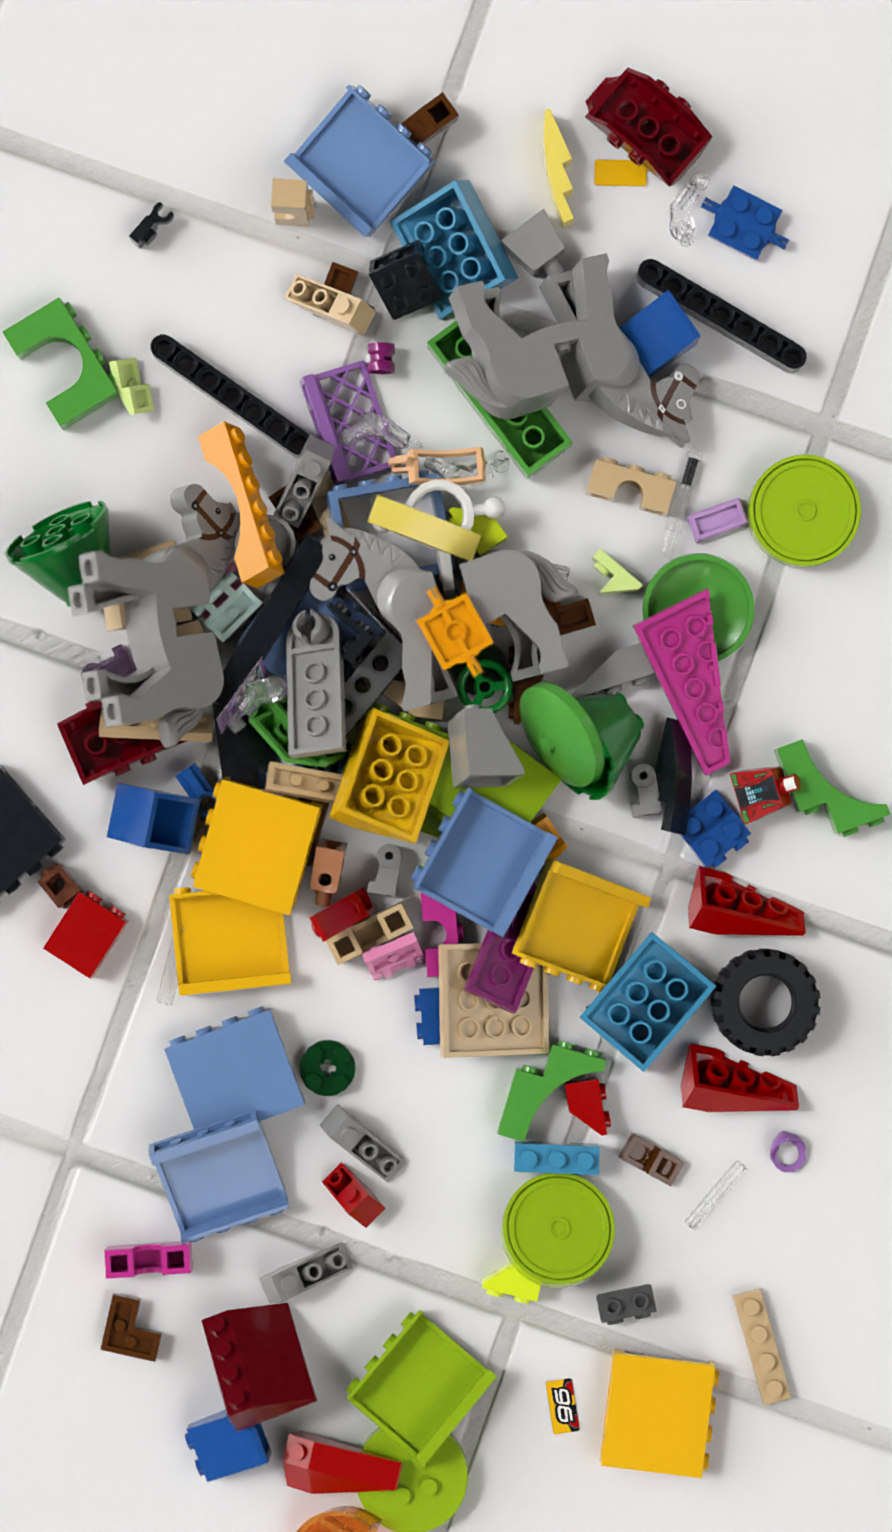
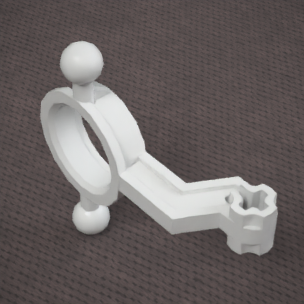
[373,480,505,601]

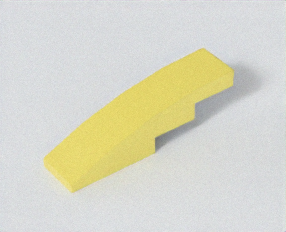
[543,108,574,228]
[367,495,481,561]

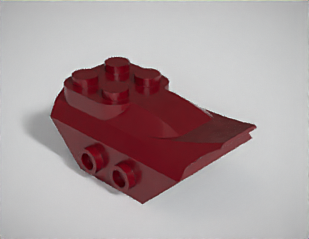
[585,67,712,187]
[57,701,187,785]

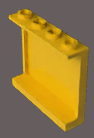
[191,776,323,915]
[512,858,651,992]
[169,887,291,996]
[600,1349,719,1478]

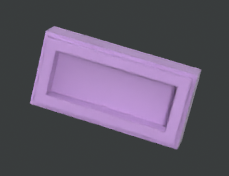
[687,497,749,543]

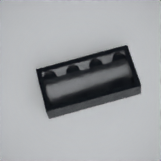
[212,702,278,789]

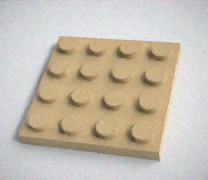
[438,943,549,1058]

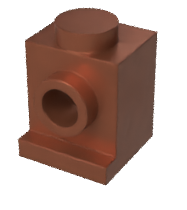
[38,864,83,908]

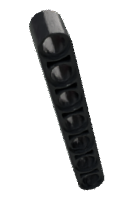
[636,259,807,373]
[150,334,309,458]
[214,534,323,709]

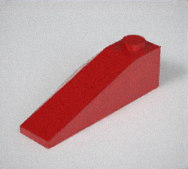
[688,866,806,936]
[680,1043,799,1112]
[282,1431,403,1494]

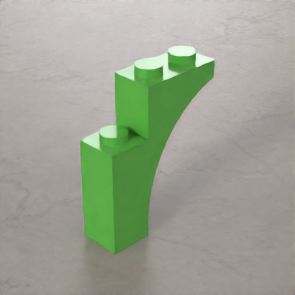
[774,739,890,837]
[497,1040,607,1142]

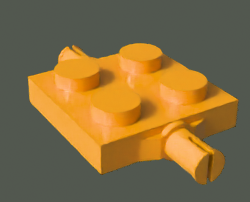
[416,586,494,677]

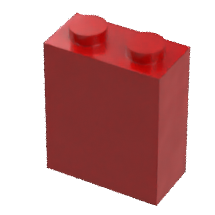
[43,890,129,979]

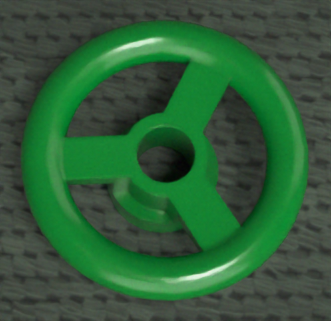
[457,659,513,713]

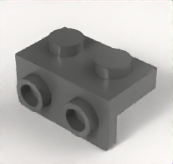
[596,1284,657,1325]

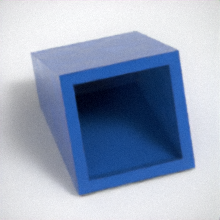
[619,290,701,378]
[107,782,200,855]
[184,1409,272,1482]

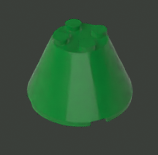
[5,501,110,607]
[561,692,644,800]

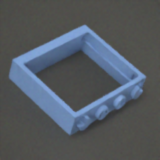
[325,470,456,594]

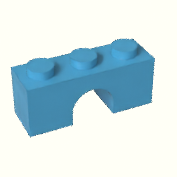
[514,1140,600,1175]

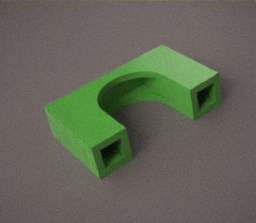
[3,297,119,430]

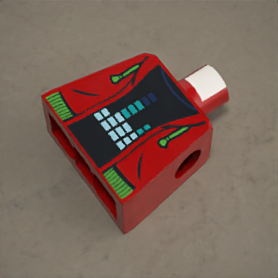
[730,766,801,825]

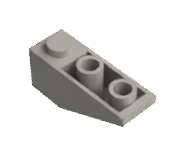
[273,435,335,528]
[571,643,654,697]
[320,1104,406,1183]
[259,1242,353,1304]

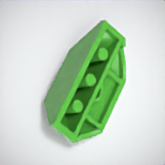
[249,674,345,767]

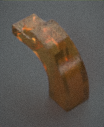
[296,1506,382,1532]

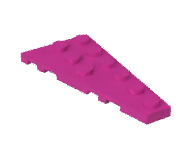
[632,588,730,775]

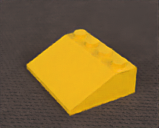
[329,708,449,844]

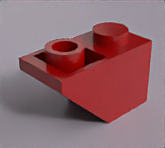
[564,1077,611,1136]
[322,1162,386,1228]

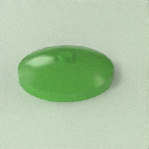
[642,553,755,661]
[519,682,604,787]

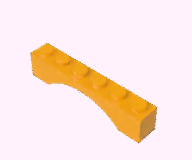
[198,421,284,588]

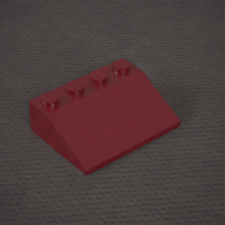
[201,1303,317,1432]

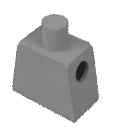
[501,209,565,276]

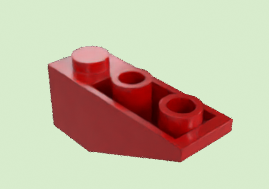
[309,887,377,942]

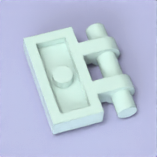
[191,570,263,643]

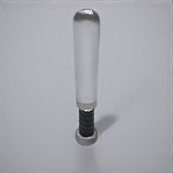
[658,450,703,559]

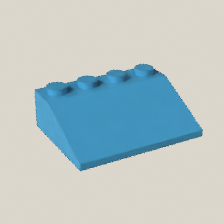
[390,180,518,320]
[579,932,717,1072]

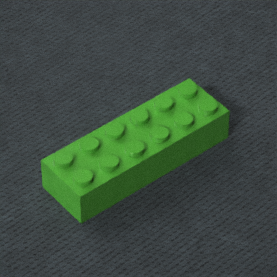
[427,320,573,480]

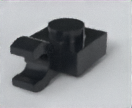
[129,202,174,249]

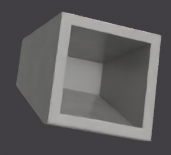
[447,704,524,788]

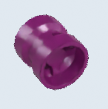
[367,342,395,375]

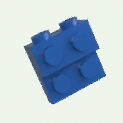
[681,790,751,868]
[414,987,440,1045]

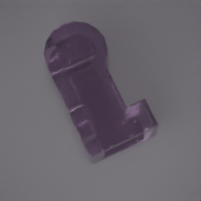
[81,644,136,677]

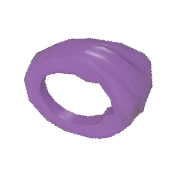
[770,1131,806,1172]

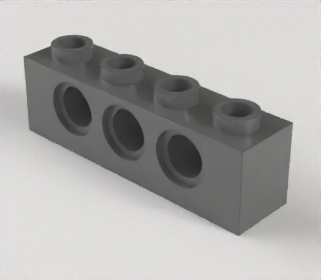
[344,632,403,738]

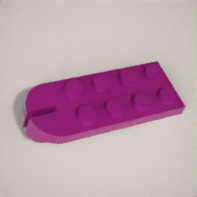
[464,866,544,1014]

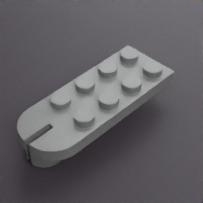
[286,609,346,759]

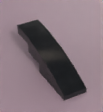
[655,717,692,836]

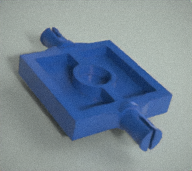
[701,185,790,261]

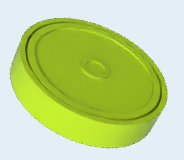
[747,454,861,568]
[501,1173,615,1288]
[357,1427,468,1532]

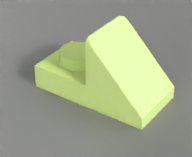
[592,549,642,595]

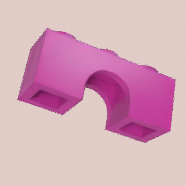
[420,893,464,977]
[104,1241,193,1279]

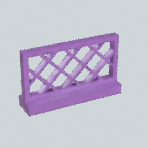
[300,360,397,486]

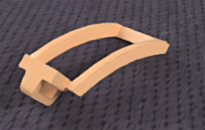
[388,447,486,485]

